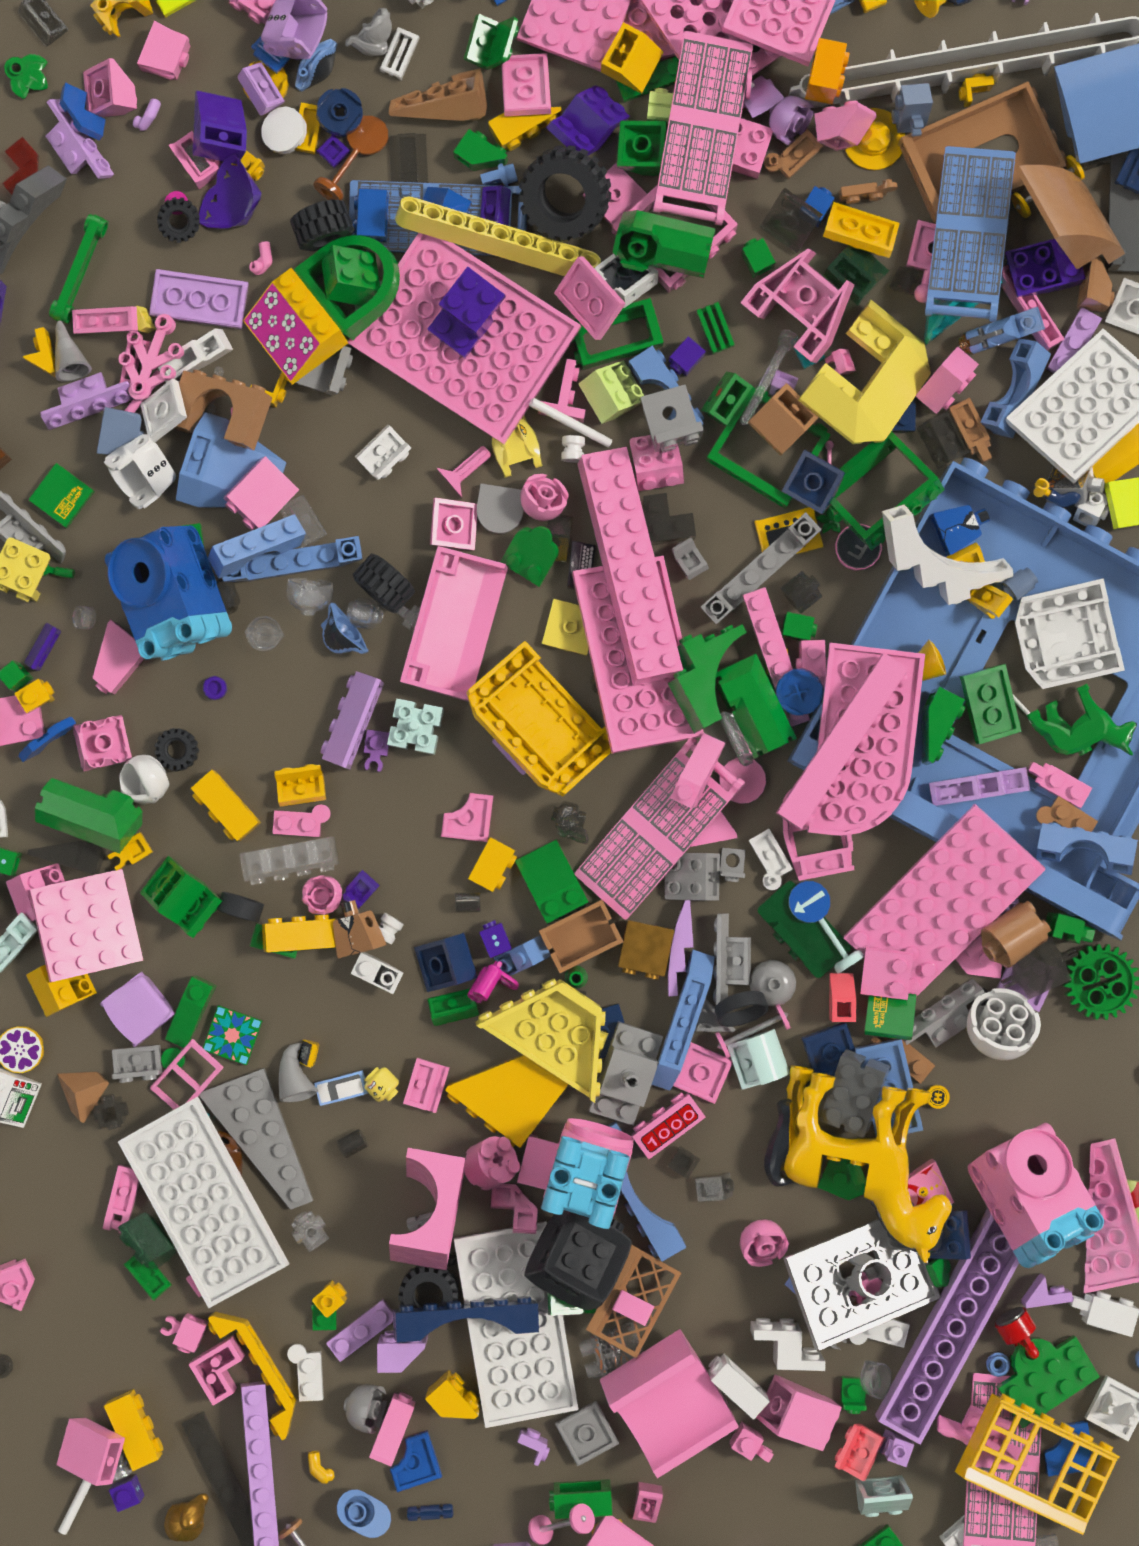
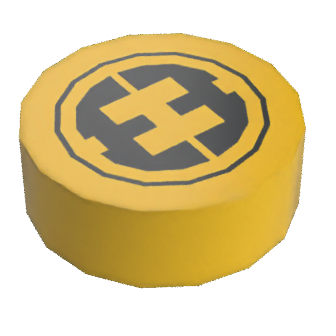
[927,1085,950,1109]

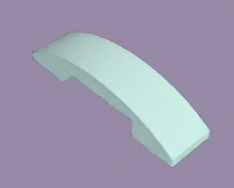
[0,912,38,973]

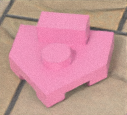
[955,934,1002,978]
[0,1259,35,1311]

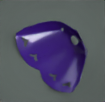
[199,154,262,228]

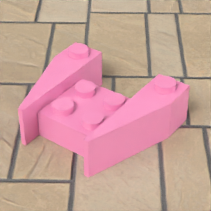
[741,248,854,363]

